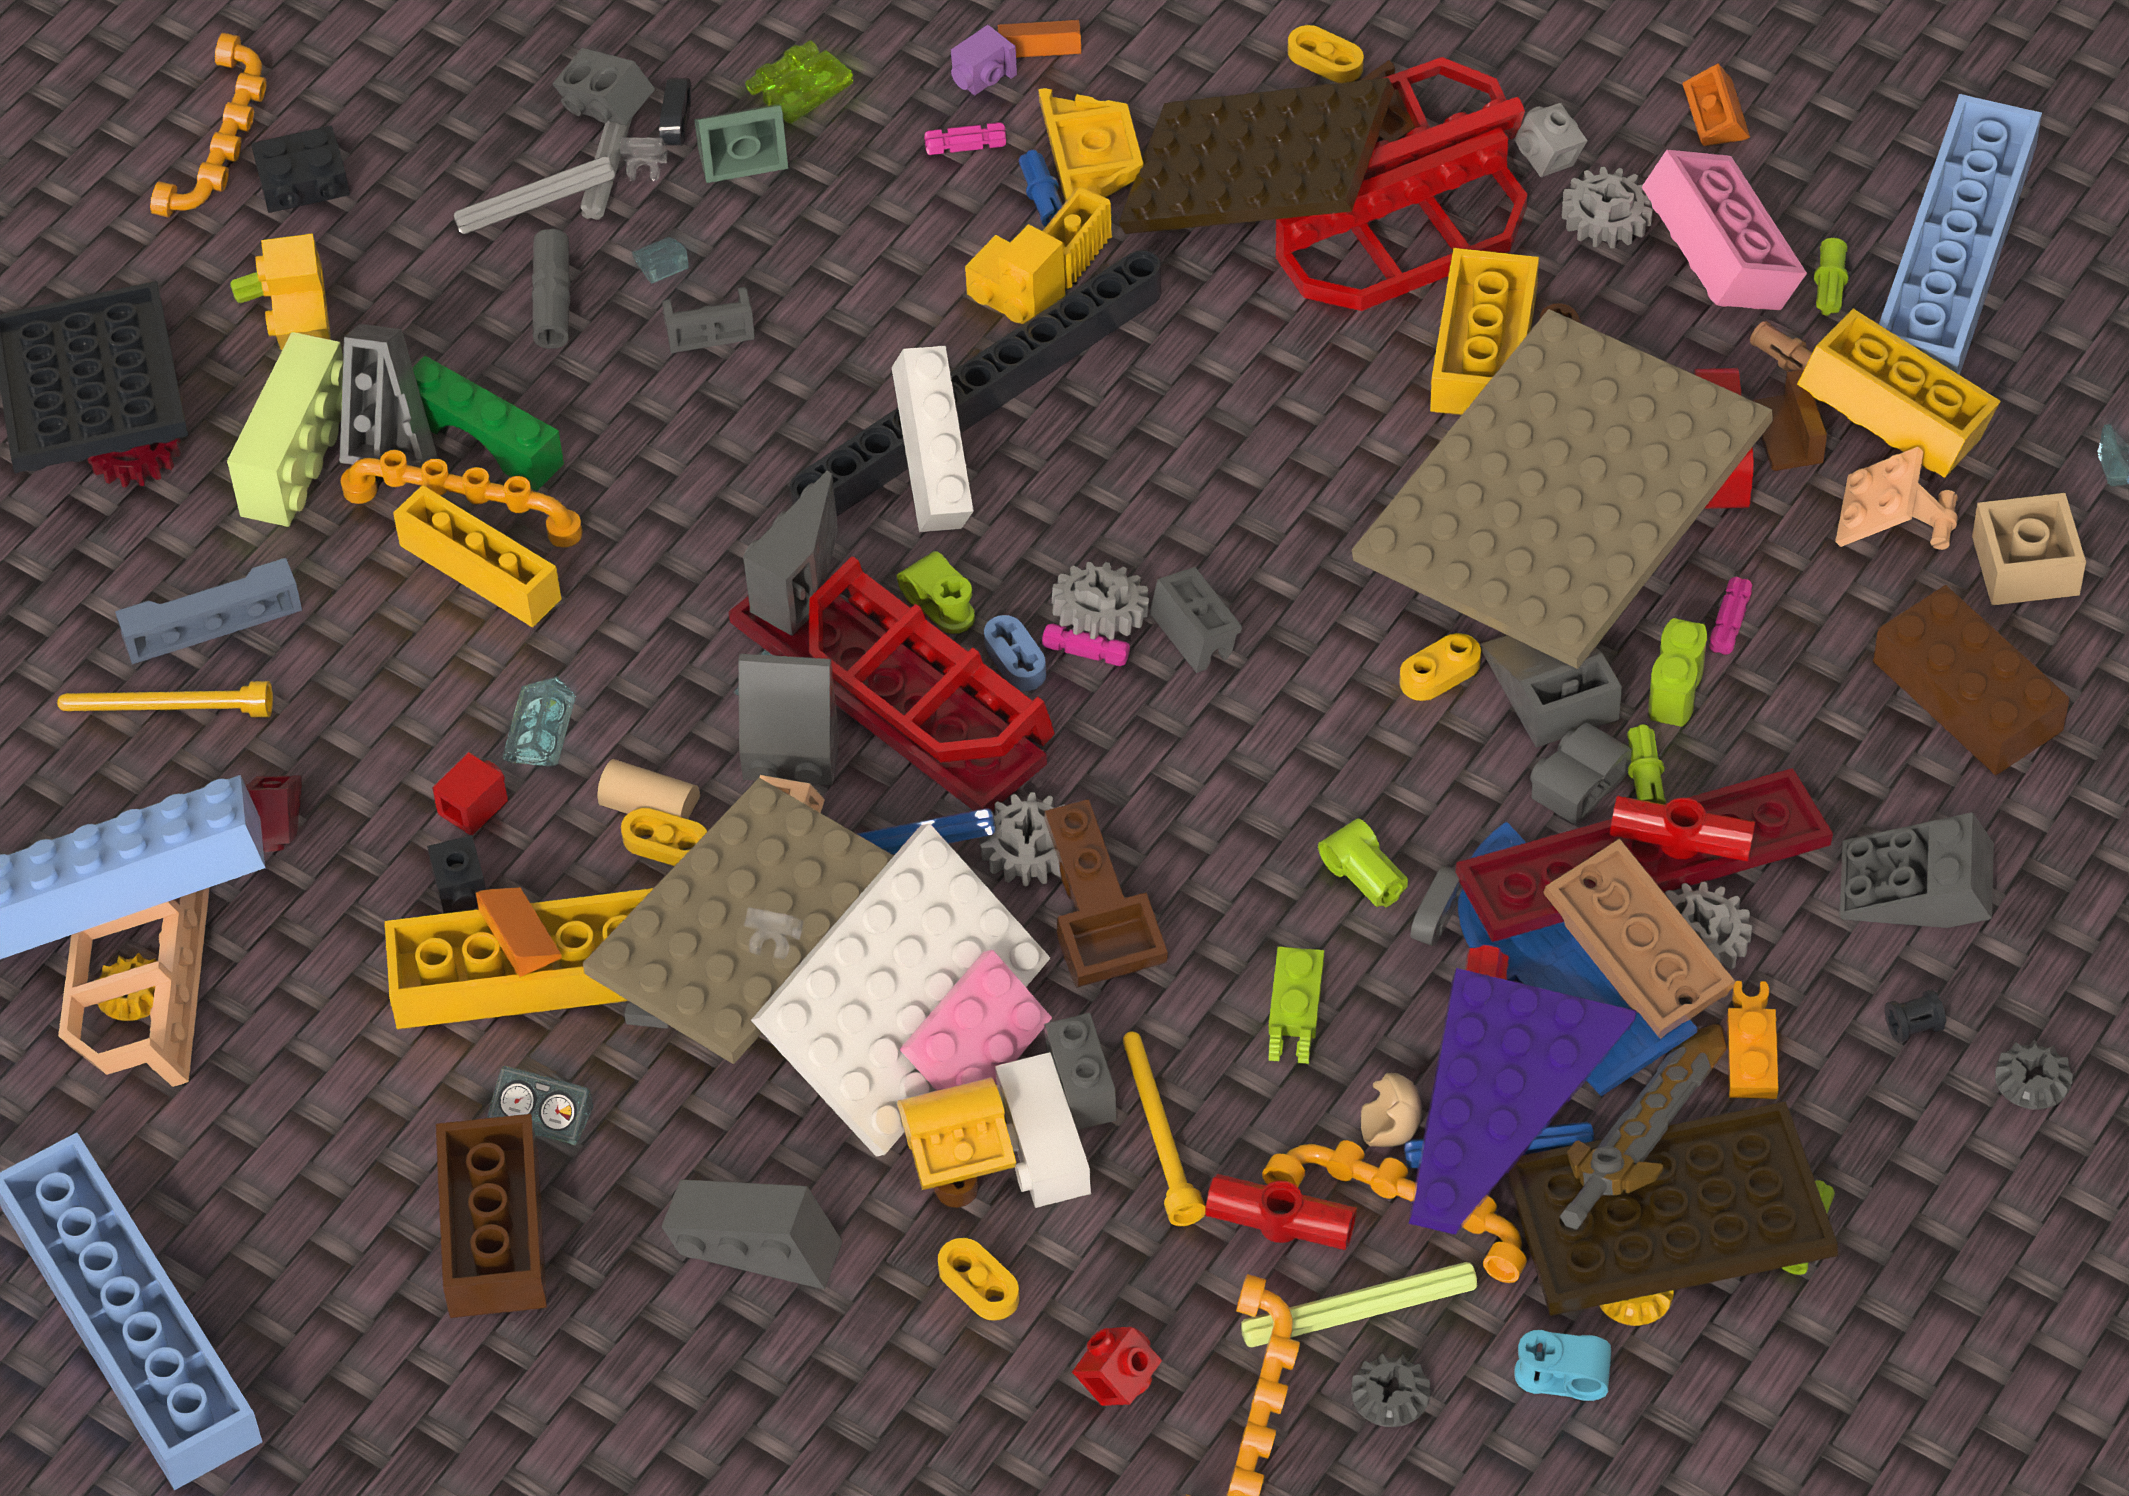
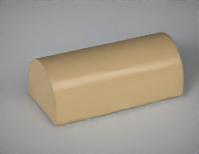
[597,759,700,819]

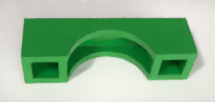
[412,356,564,492]

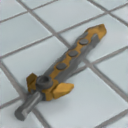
[1560,1024,1727,1229]

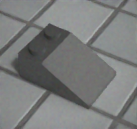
[738,654,840,786]

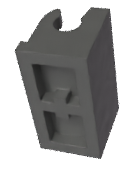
[662,286,755,353]
[1150,567,1242,673]

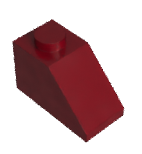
[246,775,302,852]

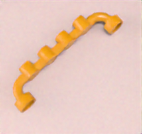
[150,33,267,217]
[341,450,582,547]
[1262,1140,1527,1283]
[1186,1274,1300,1496]

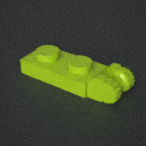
[1268,947,1324,1064]

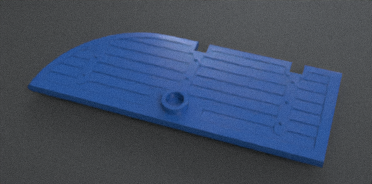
[1458,822,1697,1096]

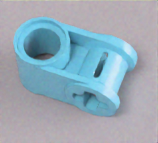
[1514,1330,1611,1401]

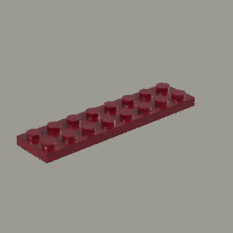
[729,596,1047,811]
[1455,768,1833,942]

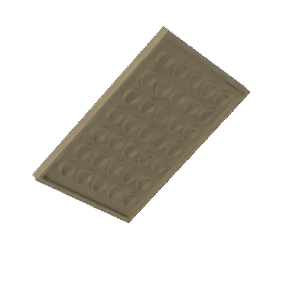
[1352,309,1773,669]

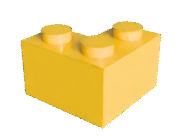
[965,224,1065,324]
[255,234,331,350]

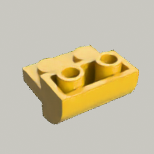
[897,1077,1016,1190]

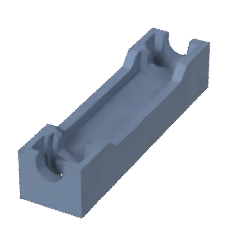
[115,558,302,664]

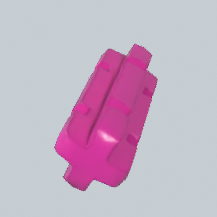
[924,122,1006,155]
[1709,576,1753,655]
[1042,624,1130,666]

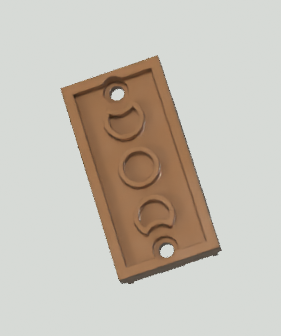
[1543,839,1735,1039]

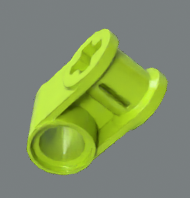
[897,551,975,634]

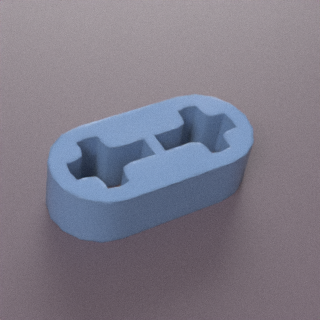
[984,615,1046,691]

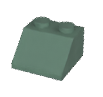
[694,104,788,183]

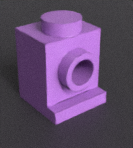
[951,25,1017,95]

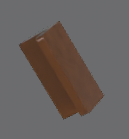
[1753,369,1827,471]

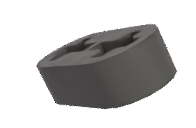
[1410,865,1463,946]

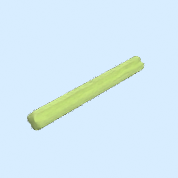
[1241,1262,1477,1347]

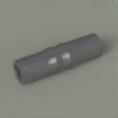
[532,229,571,349]

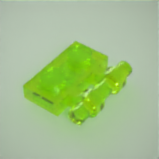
[745,40,853,124]

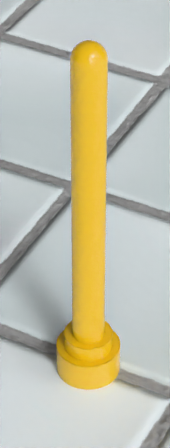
[57,681,273,717]
[1123,1031,1205,1226]

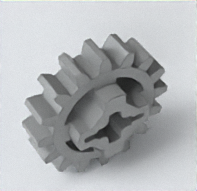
[1561,167,1653,248]
[1051,562,1149,640]
[979,792,1065,886]
[1665,882,1752,969]

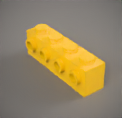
[393,485,561,628]

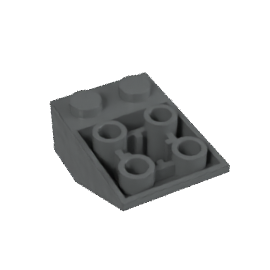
[743,471,838,636]
[1480,635,1622,748]
[1839,812,1994,928]

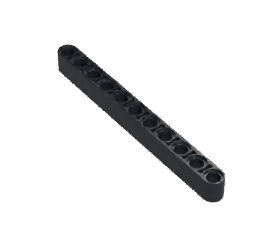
[790,250,1161,516]

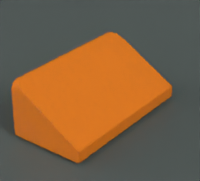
[998,20,1081,58]
[1683,63,1750,146]
[476,887,562,978]

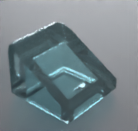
[632,237,689,284]
[2098,424,2129,486]

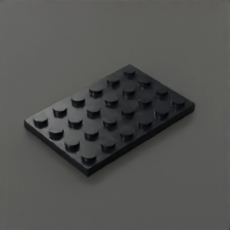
[0,281,188,473]

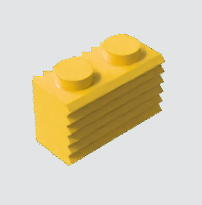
[1043,187,1112,289]

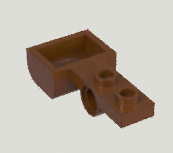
[1044,799,1168,988]

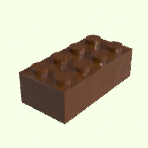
[1873,585,2070,776]
[436,1114,547,1318]

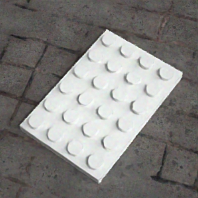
[751,823,1050,1157]

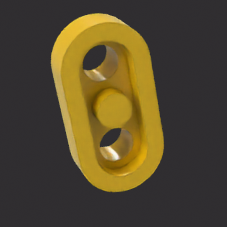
[1288,25,1364,83]
[1400,633,1481,701]
[621,808,707,866]
[938,1238,1019,1320]

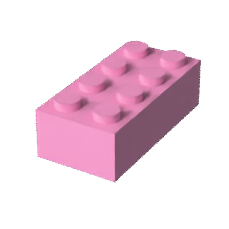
[1642,150,1807,310]

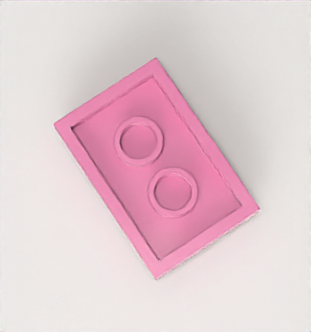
[900,950,1052,1091]

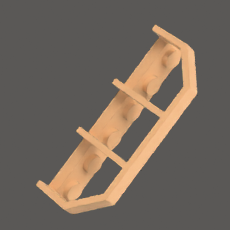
[58,887,210,1087]

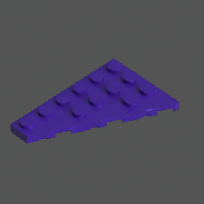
[1408,968,1636,1235]

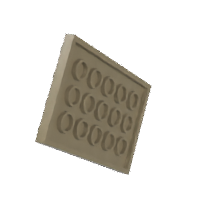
[583,778,894,1064]

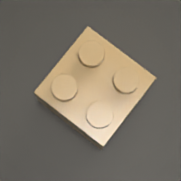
[1972,493,2086,605]

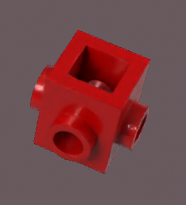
[1072,1327,1162,1406]

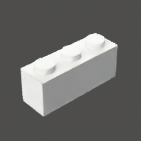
[995,1052,1091,1208]

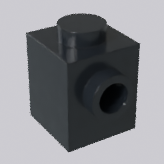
[427,835,486,914]

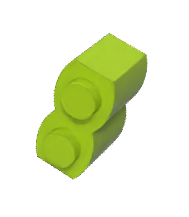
[1648,618,1707,727]

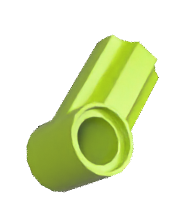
[1318,818,1408,908]

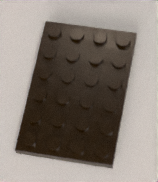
[1119,78,1394,234]
[1506,1101,1838,1316]

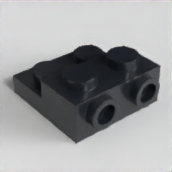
[251,125,350,213]

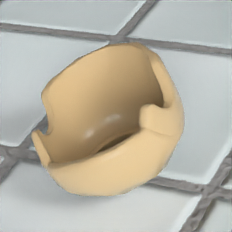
[1361,1073,1422,1147]

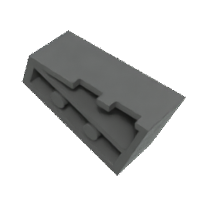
[340,324,438,468]
[662,1179,843,1290]

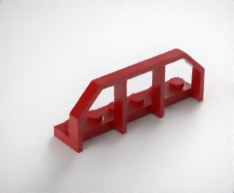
[1363,57,1525,181]
[1276,127,1528,311]
[809,556,1055,763]

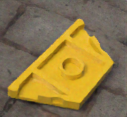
[1039,88,1144,202]

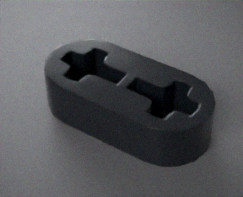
[659,78,692,146]

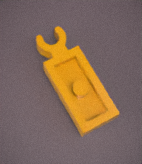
[1727,981,1778,1099]

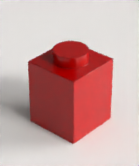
[432,752,508,836]

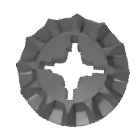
[1995,1039,2073,1109]
[1351,1353,1430,1427]

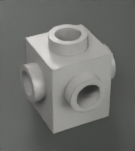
[1514,103,1587,177]

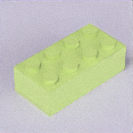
[227,332,343,527]

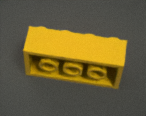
[1430,248,1539,415]
[1797,309,2001,478]

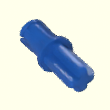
[1019,150,1063,227]

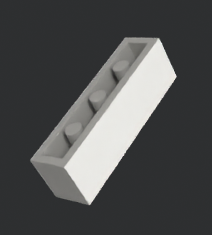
[892,346,973,532]

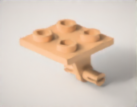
[1835,447,1958,550]

